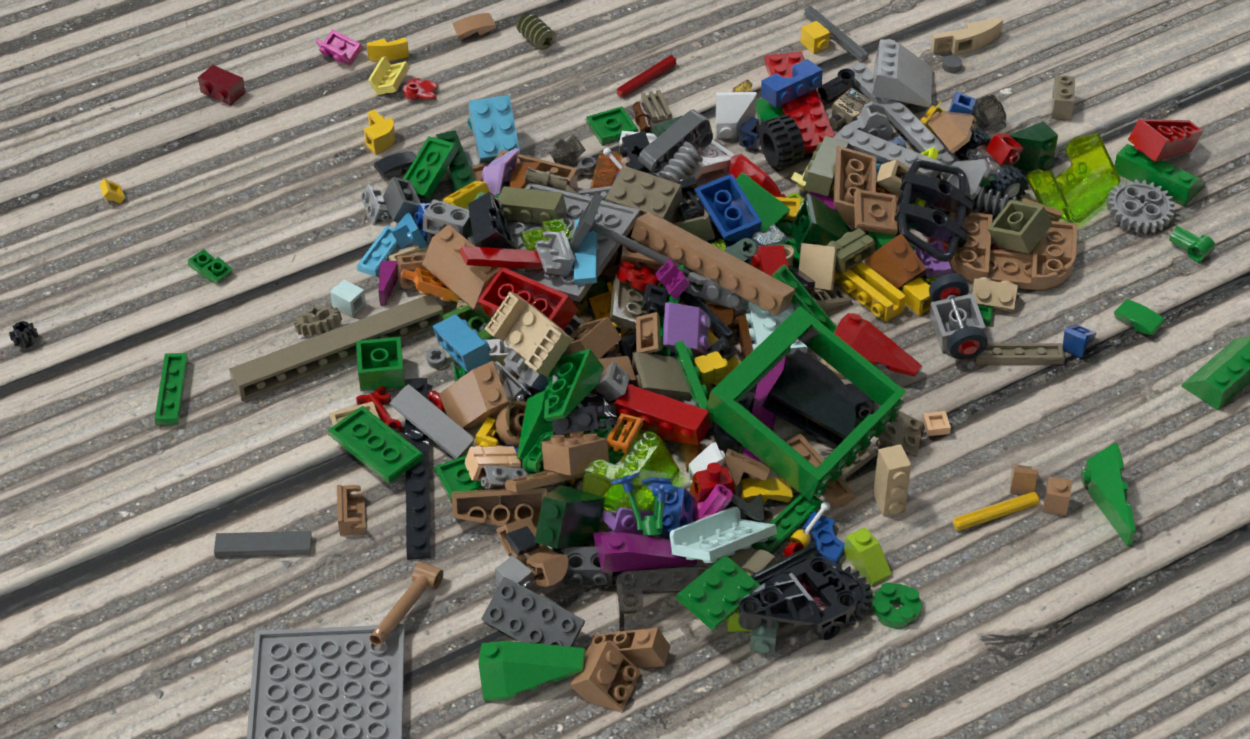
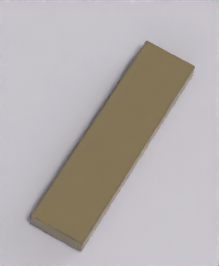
[974,343,1065,365]

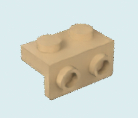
[972,277,1018,312]

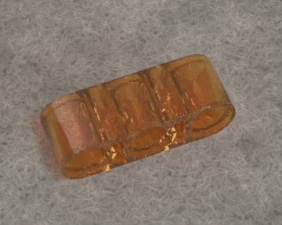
[591,150,622,189]

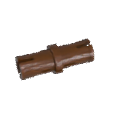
[632,101,653,134]

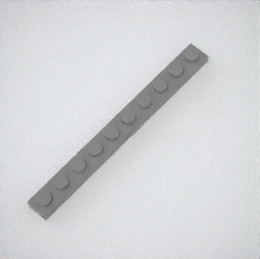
[845,63,959,174]

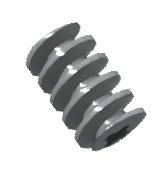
[659,142,703,183]

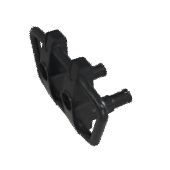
[894,159,974,262]

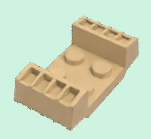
[485,292,573,377]

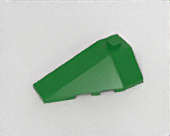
[544,349,604,422]
[1081,443,1136,546]

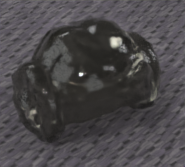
[971,94,1007,135]

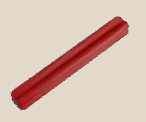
[616,55,677,98]

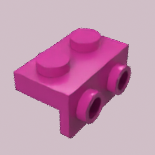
[316,29,363,65]

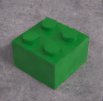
[356,337,405,391]

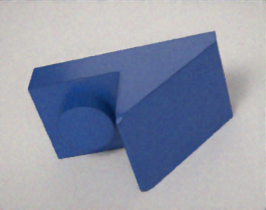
[1062,325,1097,358]

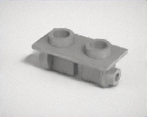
[361,183,390,225]
[495,361,533,401]
[481,465,528,489]

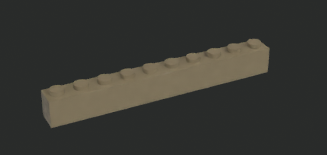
[229,294,444,401]

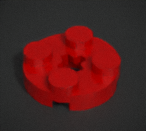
[616,261,660,291]

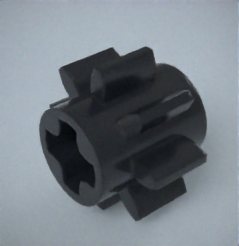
[9,321,39,348]

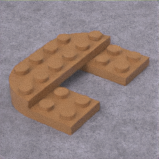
[946,211,1077,291]

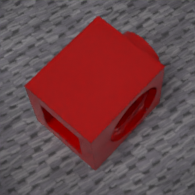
[985,133,1023,165]

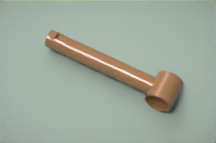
[369,561,444,646]

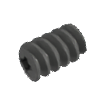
[973,186,1017,218]

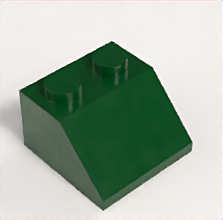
[1006,121,1058,173]

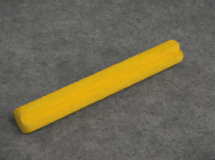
[952,492,1039,531]

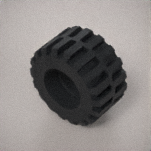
[759,114,804,170]

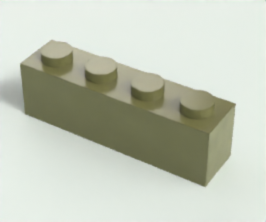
[803,136,849,196]

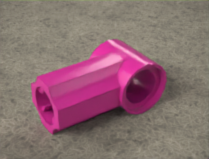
[693,484,733,521]

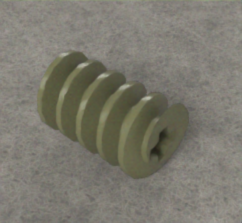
[516,13,556,50]

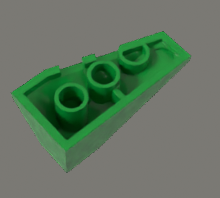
[478,641,586,702]

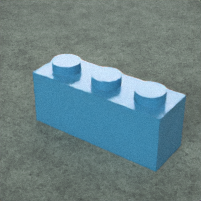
[433,314,491,373]

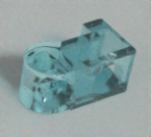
[751,225,788,255]

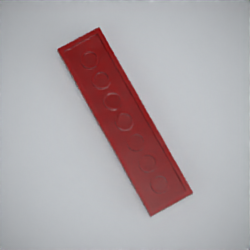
[764,52,835,153]

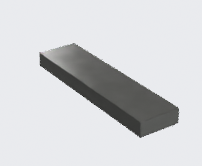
[214,531,312,557]

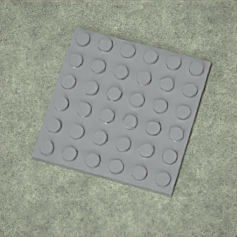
[500,183,641,302]
[247,624,405,739]

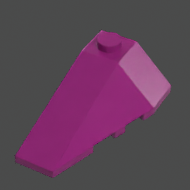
[593,531,698,573]

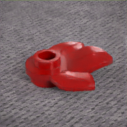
[403,78,438,100]

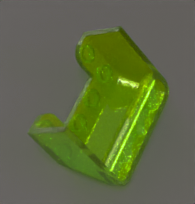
[1026,132,1121,223]
[583,424,680,512]

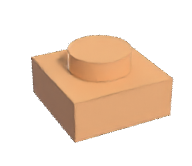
[922,411,951,436]

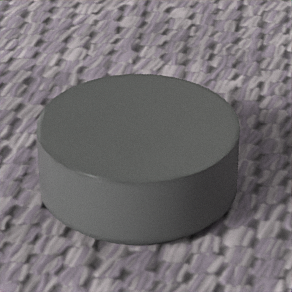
[942,55,962,73]

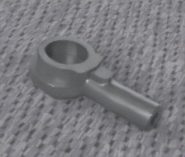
[575,156,598,177]

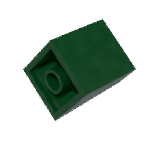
[792,194,850,254]
[534,485,606,549]

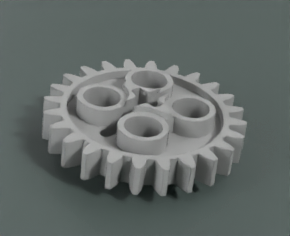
[1106,179,1176,234]

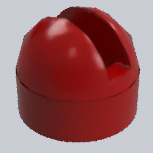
[784,542,804,558]

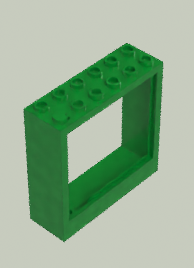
[705,306,906,501]

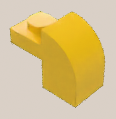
[363,109,396,155]

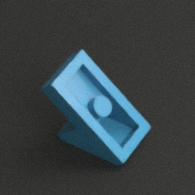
[392,213,427,249]

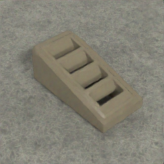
[813,287,852,312]

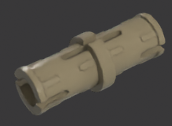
[524,167,568,191]

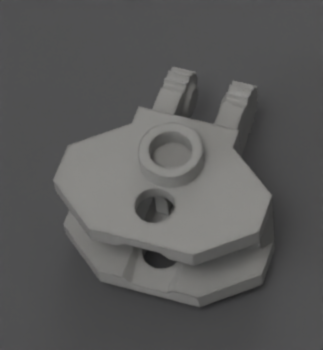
[847,102,893,141]

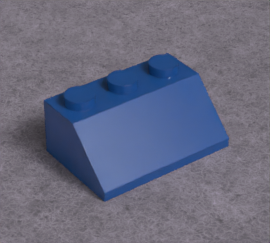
[694,174,762,242]

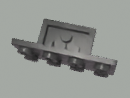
[482,577,585,647]

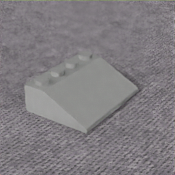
[872,39,933,107]

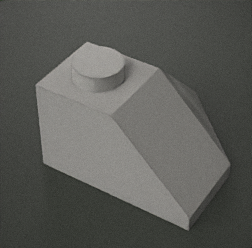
[941,159,990,200]

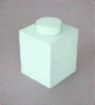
[330,279,366,317]

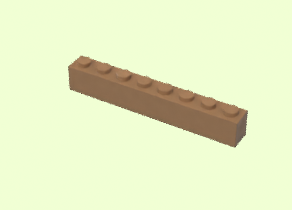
[631,212,795,316]

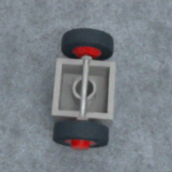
[929,274,988,359]

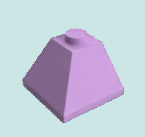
[482,148,519,195]

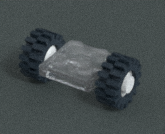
[955,129,1029,201]

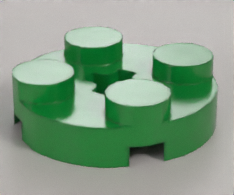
[872,582,922,629]

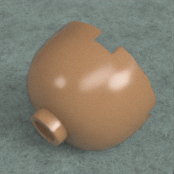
[495,400,527,447]

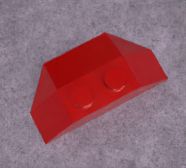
[729,154,787,198]

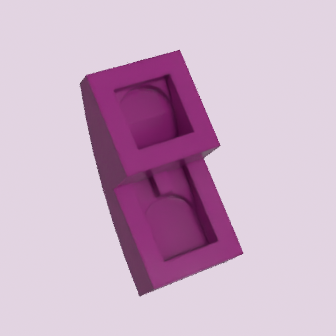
[655,258,691,299]

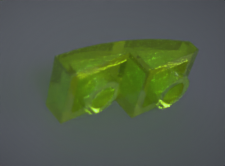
[521,219,570,250]

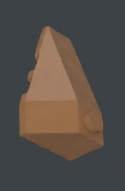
[927,111,976,154]

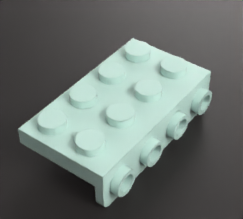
[742,299,807,355]
[670,506,777,563]

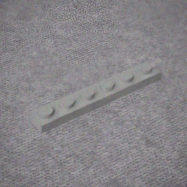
[833,125,943,178]

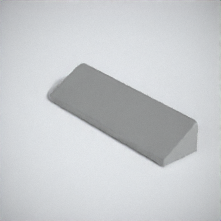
[390,384,475,459]

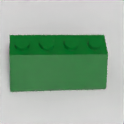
[1113,144,1206,207]
[1181,336,1250,410]

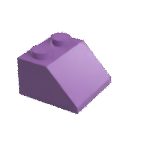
[663,302,710,358]

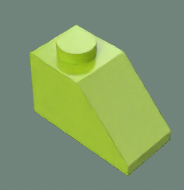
[844,527,892,587]

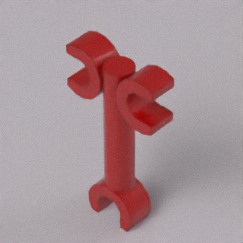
[356,386,402,432]

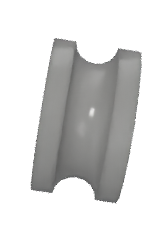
[426,348,447,369]

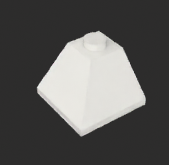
[715,92,756,139]

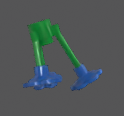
[611,472,678,536]

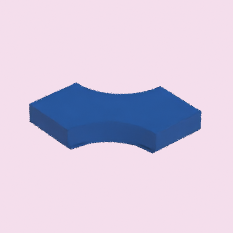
[803,512,845,567]

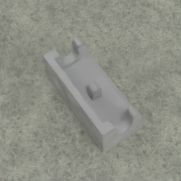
[535,231,575,276]

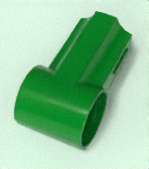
[1169,225,1215,262]

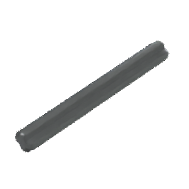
[804,6,869,62]

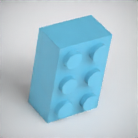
[469,95,520,164]

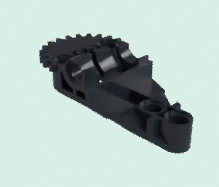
[738,557,873,640]

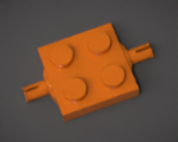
[401,267,459,302]

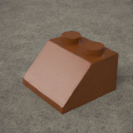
[864,233,926,290]

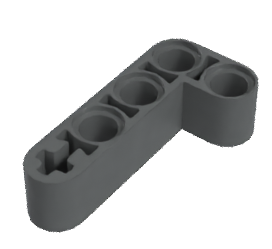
[638,110,713,173]

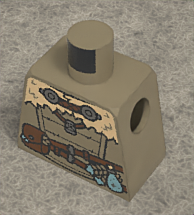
[829,88,872,128]

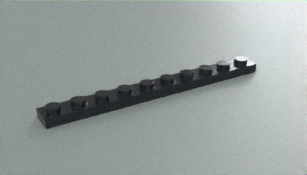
[405,378,431,560]

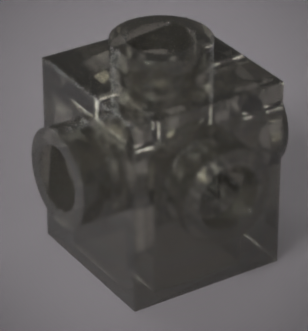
[549,134,586,167]

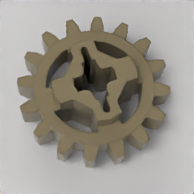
[293,306,342,336]

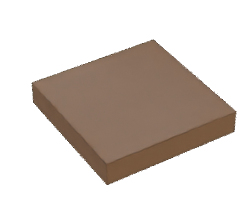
[854,189,898,235]

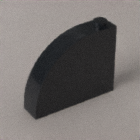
[762,349,856,449]

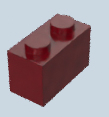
[198,65,246,106]

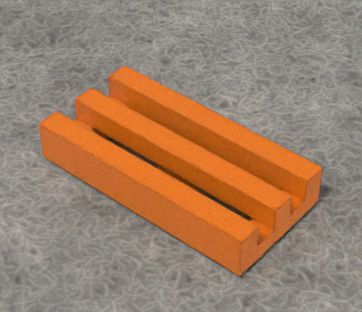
[607,413,643,454]

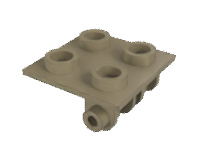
[876,411,923,457]

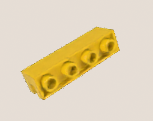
[834,262,906,323]

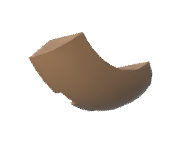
[496,517,568,587]

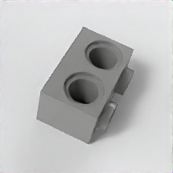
[423,199,472,238]

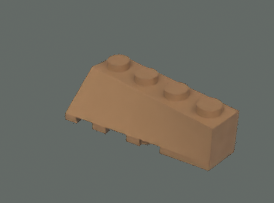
[452,486,547,531]

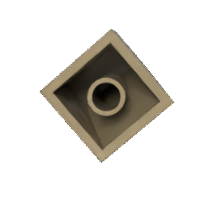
[632,352,692,402]

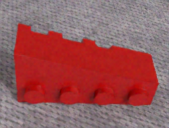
[1128,119,1203,162]

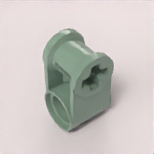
[723,238,756,262]

